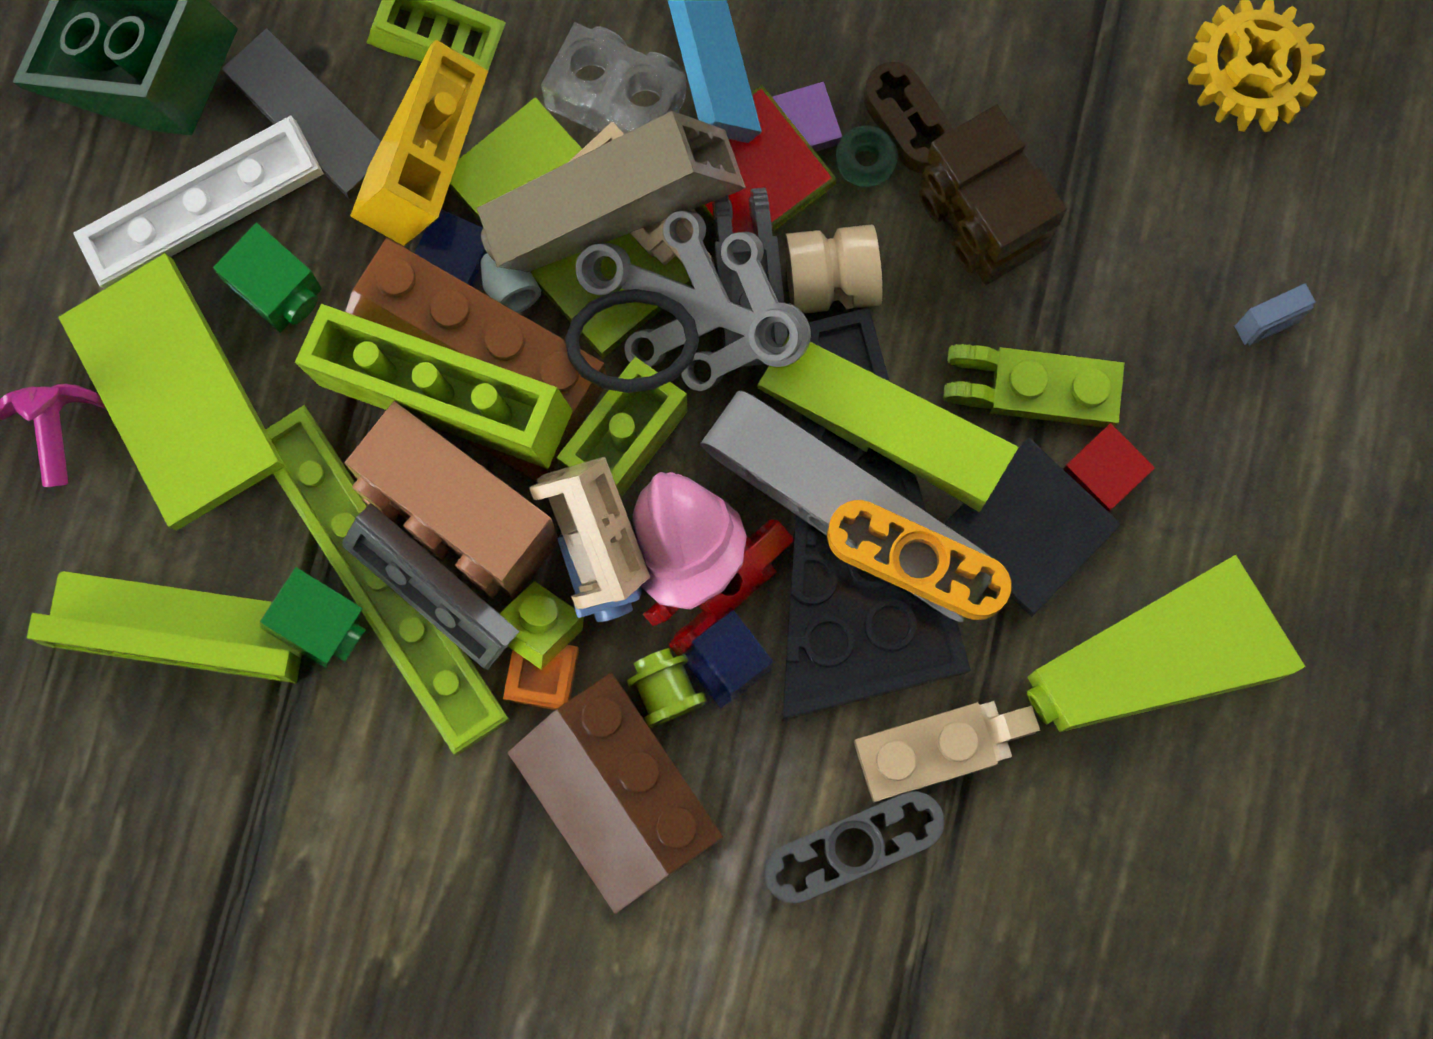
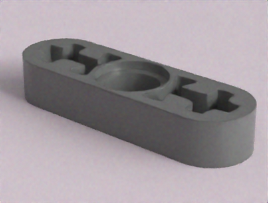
[764,792,944,903]

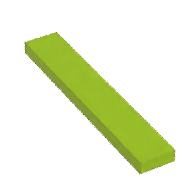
[266,405,510,756]

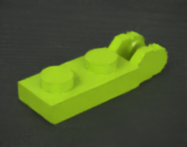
[943,344,1124,428]

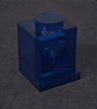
[686,610,773,709]

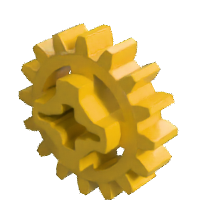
[1187,0,1326,132]

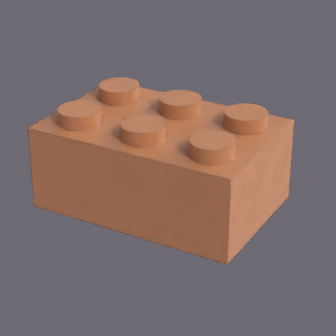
[344,401,559,600]

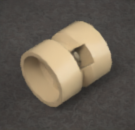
[785,224,882,314]

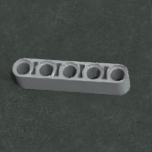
[700,391,990,622]

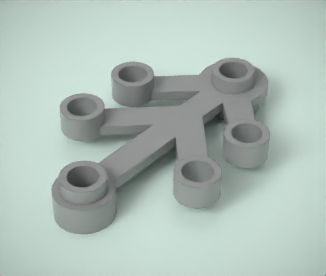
[576,210,811,391]

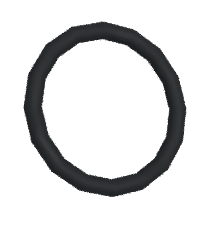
[565,289,699,393]

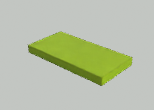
[449,97,692,359]
[58,253,285,531]

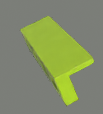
[27,571,302,684]

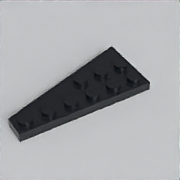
[782,307,971,721]

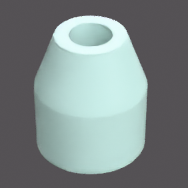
[480,253,541,313]

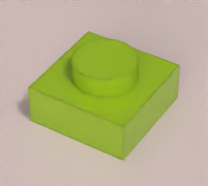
[500,581,584,670]

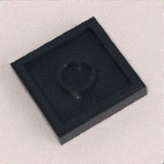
[944,437,1121,617]

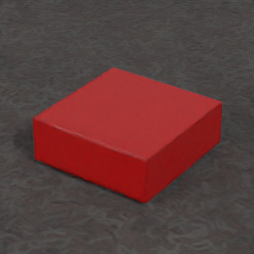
[1063,423,1155,512]

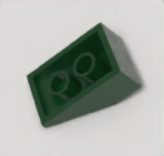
[13,0,238,136]

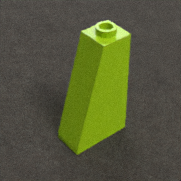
[1027,555,1306,732]

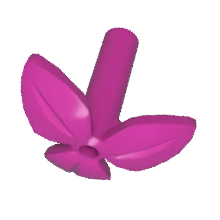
[0,384,107,487]

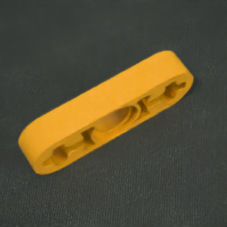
[827,500,1011,620]

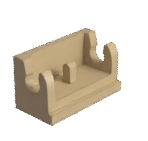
[529,457,651,609]

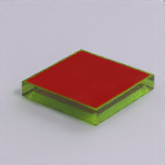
[699,85,836,234]

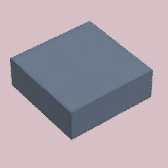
[1235,283,1316,346]

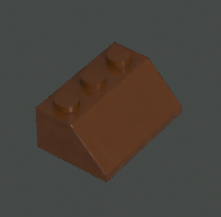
[507,672,723,914]

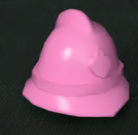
[633,472,747,610]

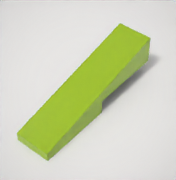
[758,334,1019,512]

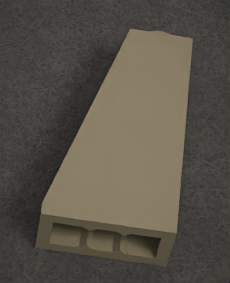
[477,111,746,272]

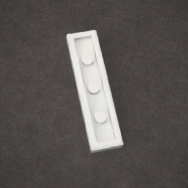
[73,115,324,289]

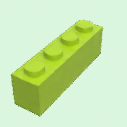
[295,304,573,469]

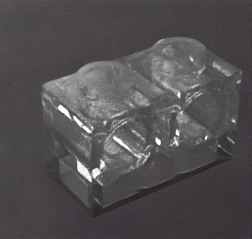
[541,22,687,134]

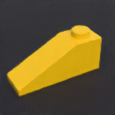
[350,40,488,246]

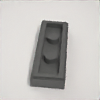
[222,28,381,200]
[342,503,519,670]

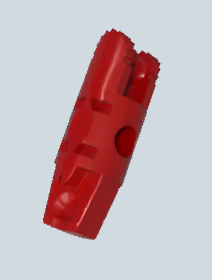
[643,520,794,656]

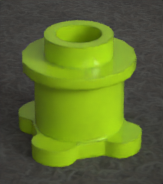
[627,648,707,729]

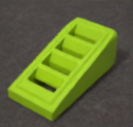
[367,0,506,70]

